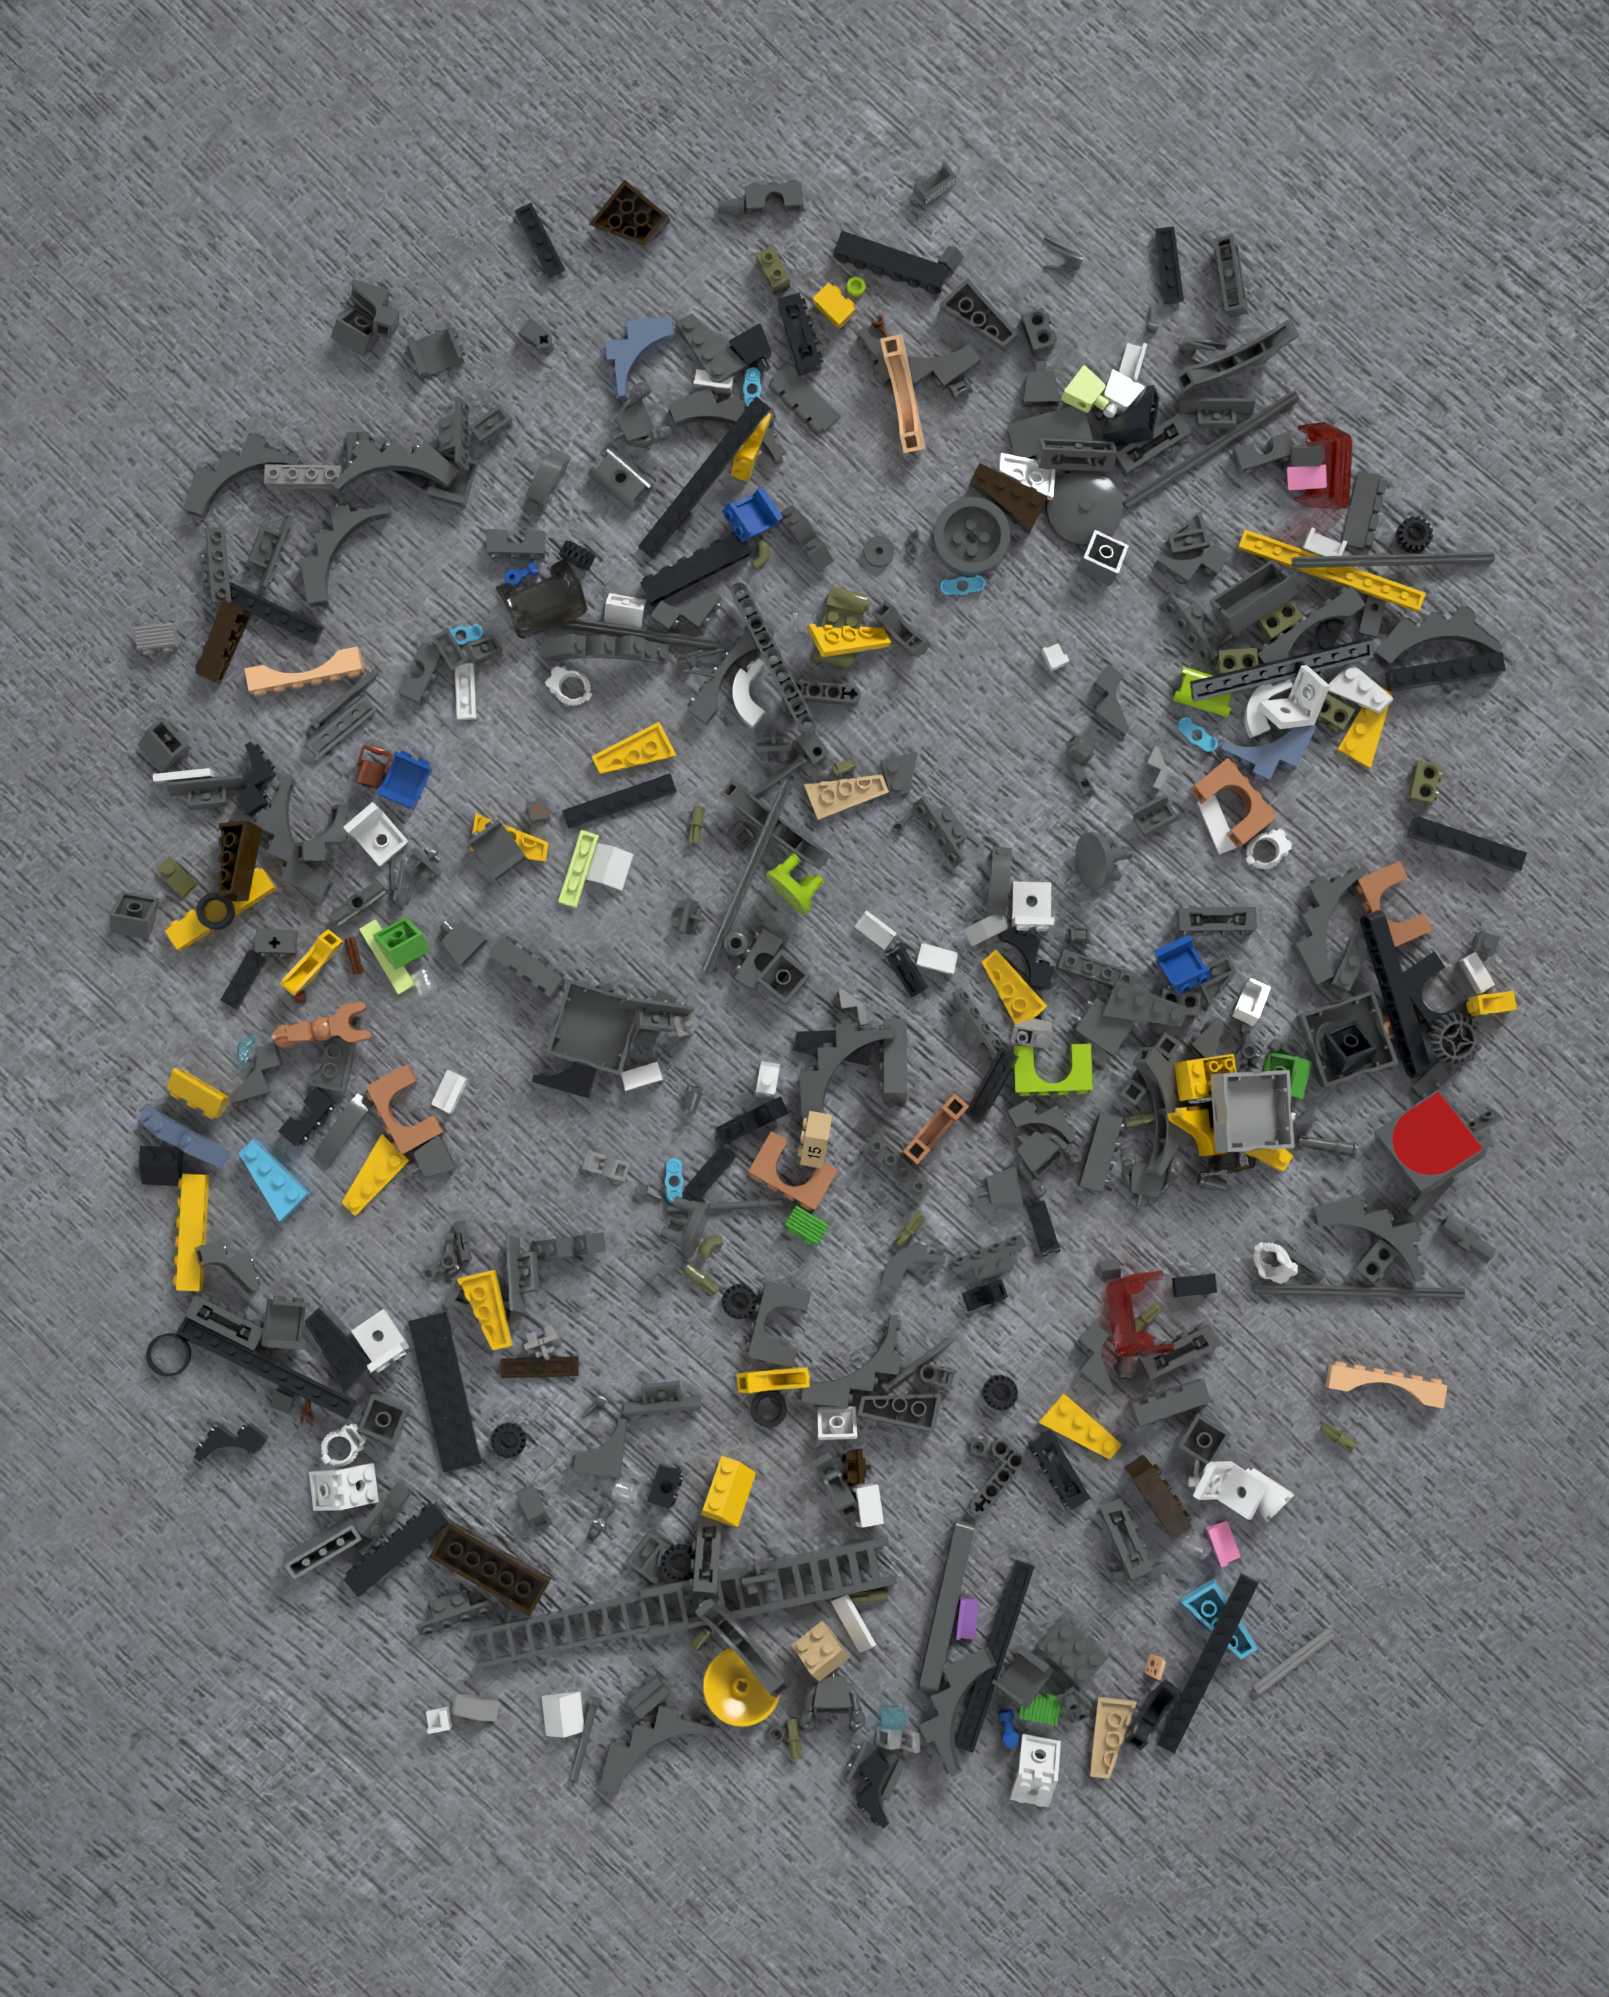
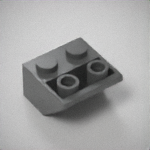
[138,717,192,773]

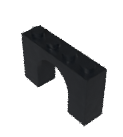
[1403,951,1476,1039]

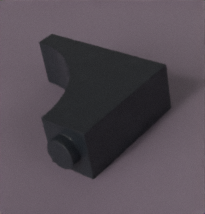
[1102,385,1160,446]
[532,1062,597,1099]

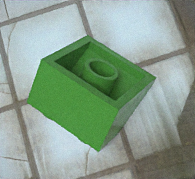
[373,917,429,969]
[1263,1052,1312,1099]

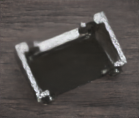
[495,559,587,639]

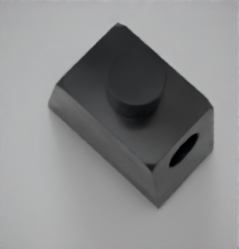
[729,323,771,373]

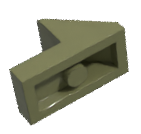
[156,856,197,897]

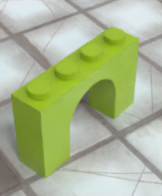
[1012,1044,1093,1096]

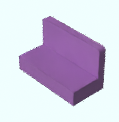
[955,1597,979,1640]

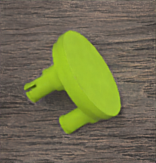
[766,853,825,915]

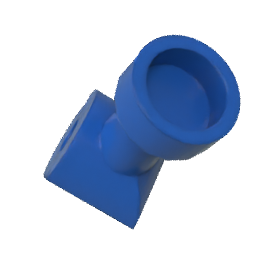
[504,560,540,588]
[998,1709,1020,1749]

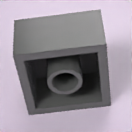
[358,1393,412,1445]
[1175,1411,1231,1464]

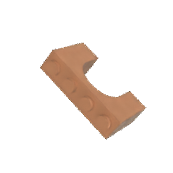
[1190,758,1277,848]
[1354,861,1432,947]
[365,1064,445,1154]
[901,1093,969,1165]
[748,1131,838,1211]

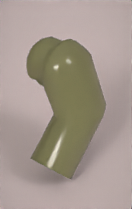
[751,541,770,570]
[698,1235,723,1259]

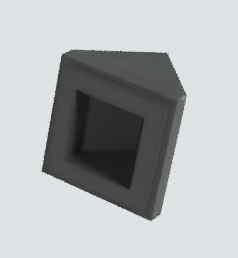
[938,246,964,272]
[1099,1258,1121,1280]

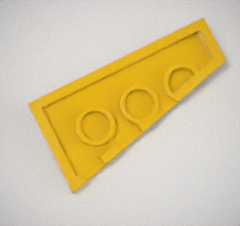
[457,1270,513,1350]

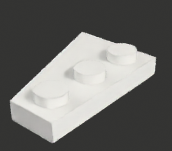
[998,453,1055,501]
[1328,663,1393,714]

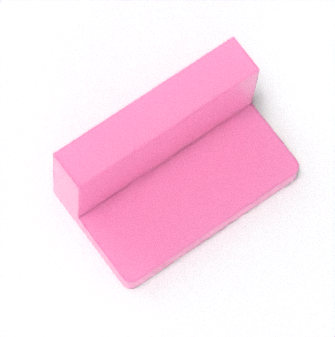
[1286,465,1327,490]
[1205,1521,1240,1568]

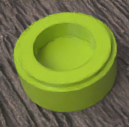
[847,277,865,297]

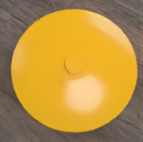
[703,1648,780,1727]

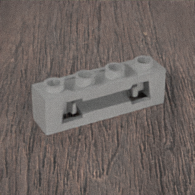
[264,465,344,490]

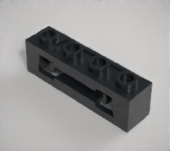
[778,292,824,375]
[1029,1429,1091,1510]

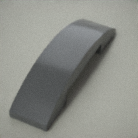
[314,1093,374,1167]

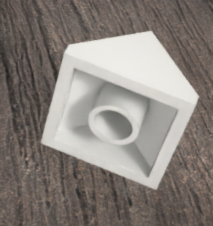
[586,843,634,891]
[817,1406,857,1440]
[542,1691,584,1738]

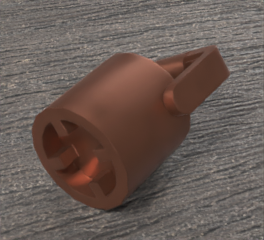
[355,745,392,789]

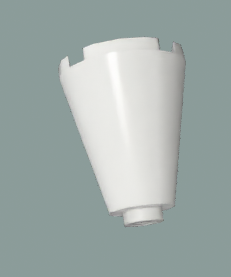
[1244,1468,1294,1522]

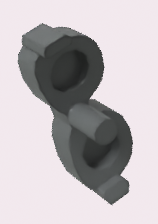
[907,529,919,559]

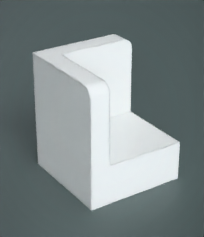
[1041,644,1069,672]
[426,1706,452,1734]

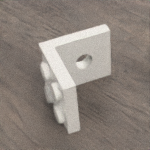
[1257,665,1330,729]
[344,802,409,867]
[1012,882,1054,932]
[351,1309,410,1372]
[1193,1461,1269,1520]
[309,1463,379,1511]
[1010,1734,1061,1807]

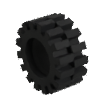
[1396,516,1433,553]
[558,540,596,571]
[722,1284,757,1319]
[982,1375,1018,1411]
[490,1422,527,1459]
[661,1544,696,1581]

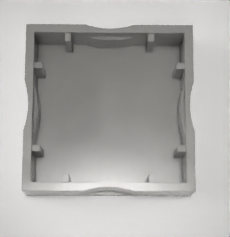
[1211,1070,1294,1152]

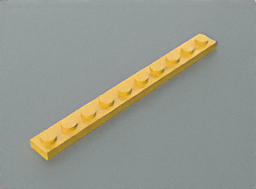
[1238,529,1426,612]

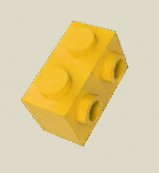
[812,282,855,330]

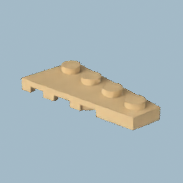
[804,774,889,820]
[1089,1696,1137,1779]

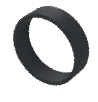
[146,1333,191,1376]

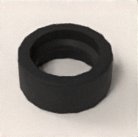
[196,893,235,930]
[750,1390,787,1428]

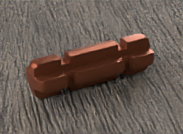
[345,937,364,975]

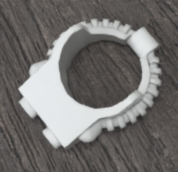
[545,666,592,706]
[1245,829,1292,870]
[1253,1242,1298,1284]
[321,1423,367,1467]

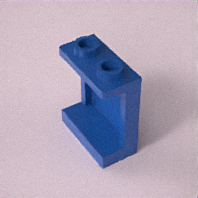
[722,487,783,543]
[377,750,432,810]
[1154,934,1211,995]

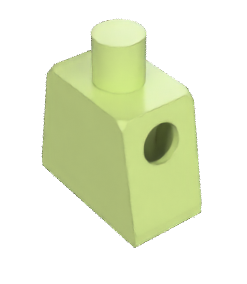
[1060,365,1110,413]

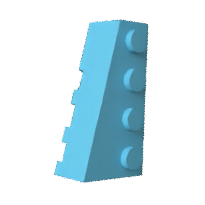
[239,1139,311,1222]
[1181,1578,1258,1659]

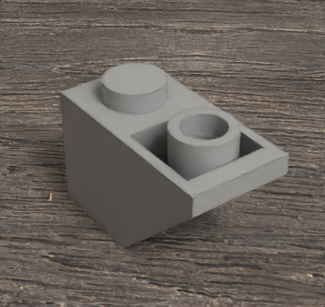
[1010,1018,1052,1049]

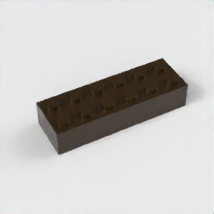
[429,1520,552,1616]

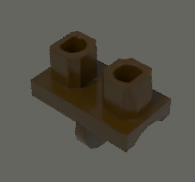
[841,1449,871,1486]

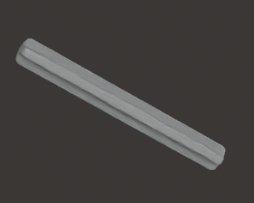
[1253,1629,1334,1695]

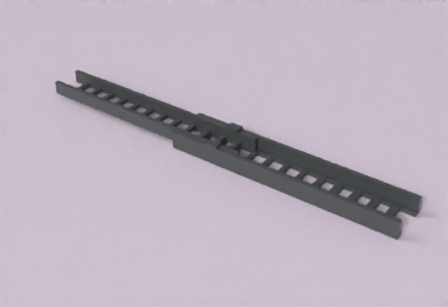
[469,1535,898,1669]

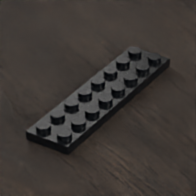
[408,1312,482,1473]

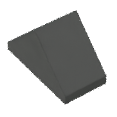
[1291,440,1325,467]

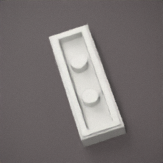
[455,662,477,720]
[153,768,215,784]
[1196,795,1237,855]
[831,1594,876,1653]

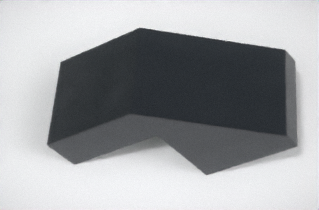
[1172,1273,1217,1297]
[961,1279,1008,1312]

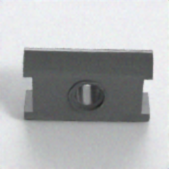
[587,448,654,511]

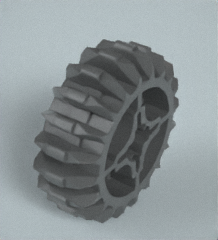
[1428,1013,1481,1065]

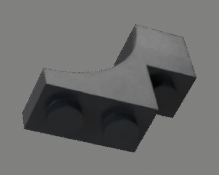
[236,741,276,816]
[1000,929,1054,990]
[715,1096,789,1145]
[194,1423,269,1462]
[1124,1680,1181,1751]
[856,1749,890,1829]

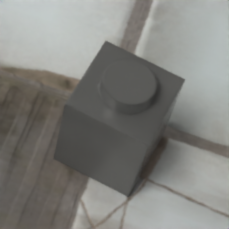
[1470,931,1500,957]

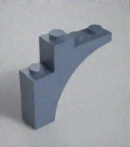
[602,316,674,401]
[1219,725,1317,783]
[138,1105,231,1169]

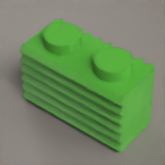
[784,1205,829,1246]
[1018,1693,1061,1726]

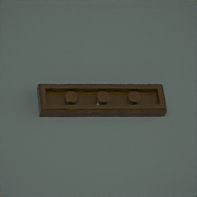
[501,1356,579,1378]

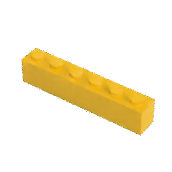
[165,868,277,951]
[173,1174,209,1291]

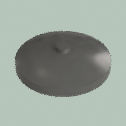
[1046,470,1123,546]

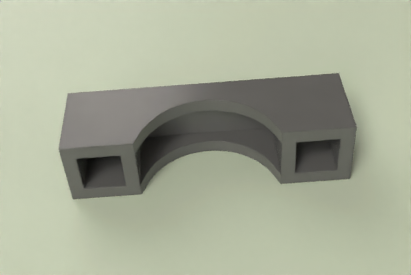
[1117,1032,1181,1106]

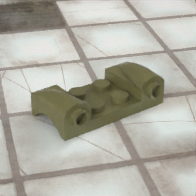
[812,586,871,671]

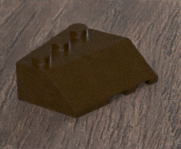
[589,180,671,246]

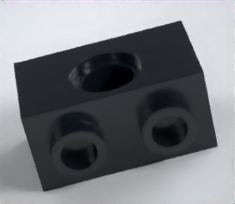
[647,1463,684,1509]

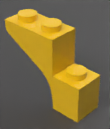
[731,413,771,482]
[280,929,343,996]
[1467,991,1517,1017]
[1168,1106,1226,1157]
[736,1367,810,1393]

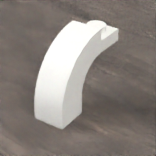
[732,658,765,729]
[1244,679,1293,739]

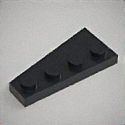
[793,1028,876,1066]
[304,1307,371,1390]

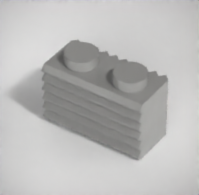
[134,623,178,655]

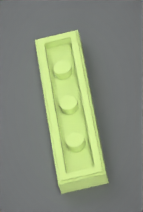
[558,830,599,909]
[359,919,415,995]

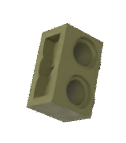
[756,246,790,294]
[1256,599,1303,642]
[1216,648,1258,675]
[1316,694,1355,733]
[1407,761,1443,805]

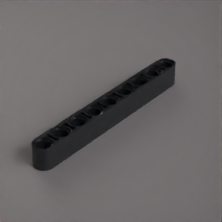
[1360,910,1431,1078]

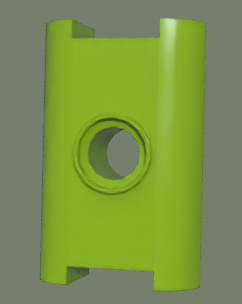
[1173,666,1234,717]

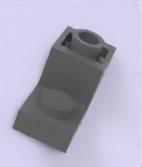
[515,1484,552,1533]

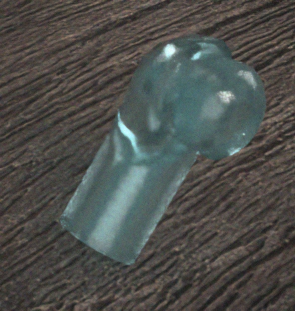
[237,1033,258,1062]

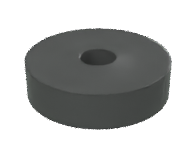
[864,536,894,567]

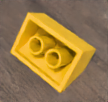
[166,1068,230,1119]
[701,1455,756,1528]

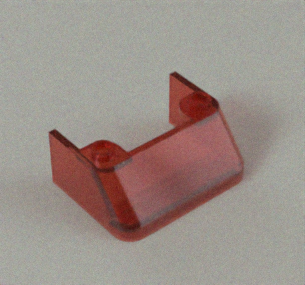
[1294,422,1353,509]
[1106,1270,1174,1358]

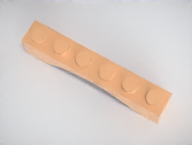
[880,334,926,453]
[245,647,364,696]
[1325,1361,1447,1408]

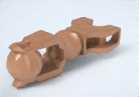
[271,1002,371,1048]

